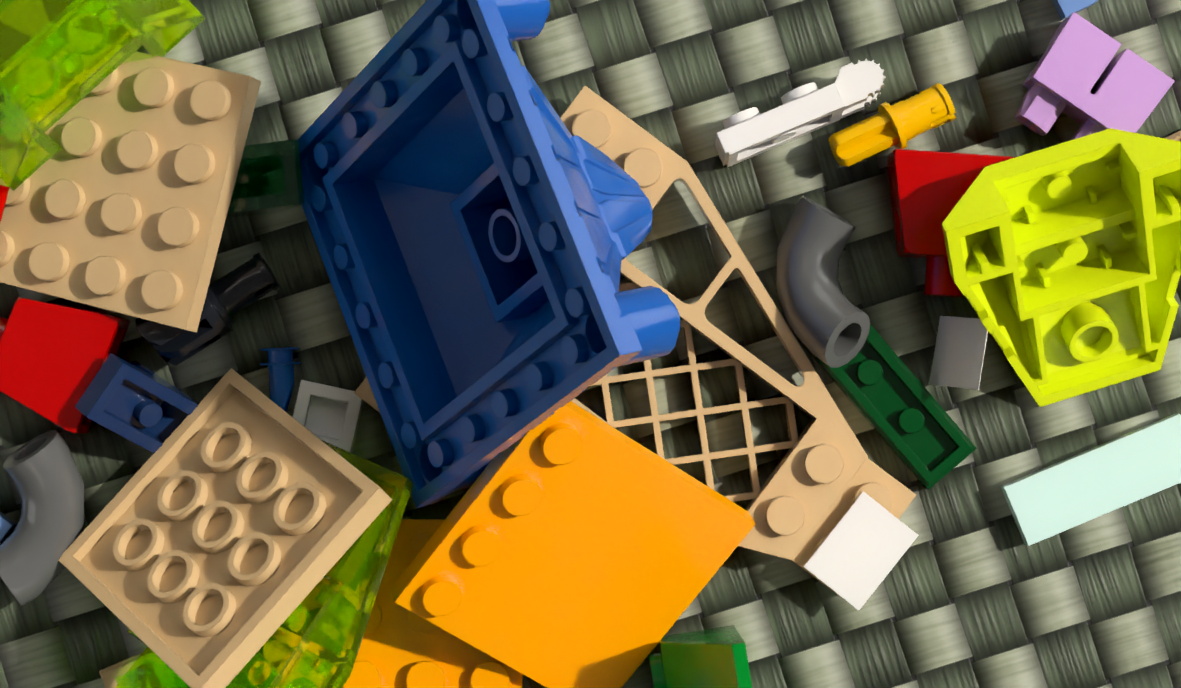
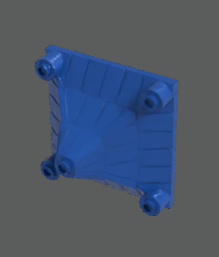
[283,0,680,508]

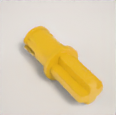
[829,83,956,167]

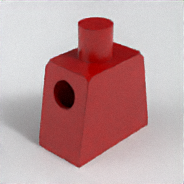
[887,149,1015,297]
[0,297,131,433]

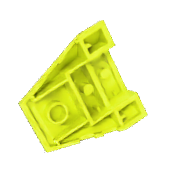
[942,128,1181,407]

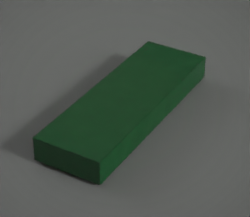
[803,303,977,490]

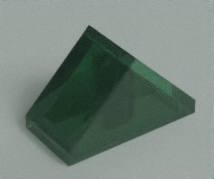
[227,139,305,217]

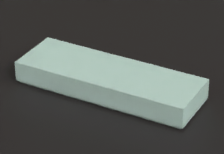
[1000,414,1181,546]

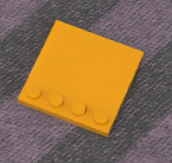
[391,401,755,688]

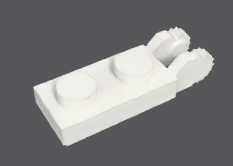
[715,58,886,167]

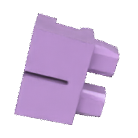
[1015,12,1175,140]

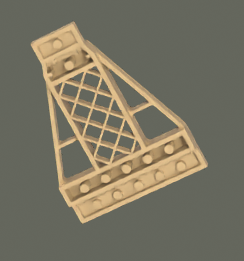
[354,86,916,597]

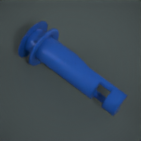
[260,347,302,412]

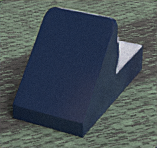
[75,353,199,453]

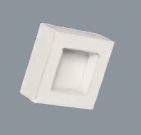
[293,380,364,455]

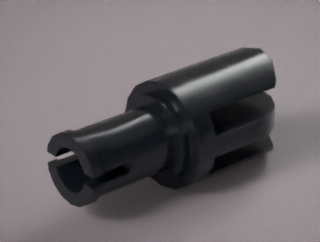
[135,253,281,366]

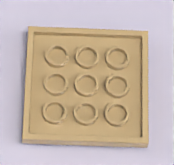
[0,27,261,332]
[58,368,392,688]

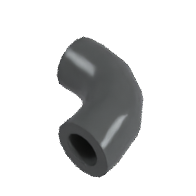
[776,196,870,368]
[0,430,84,607]

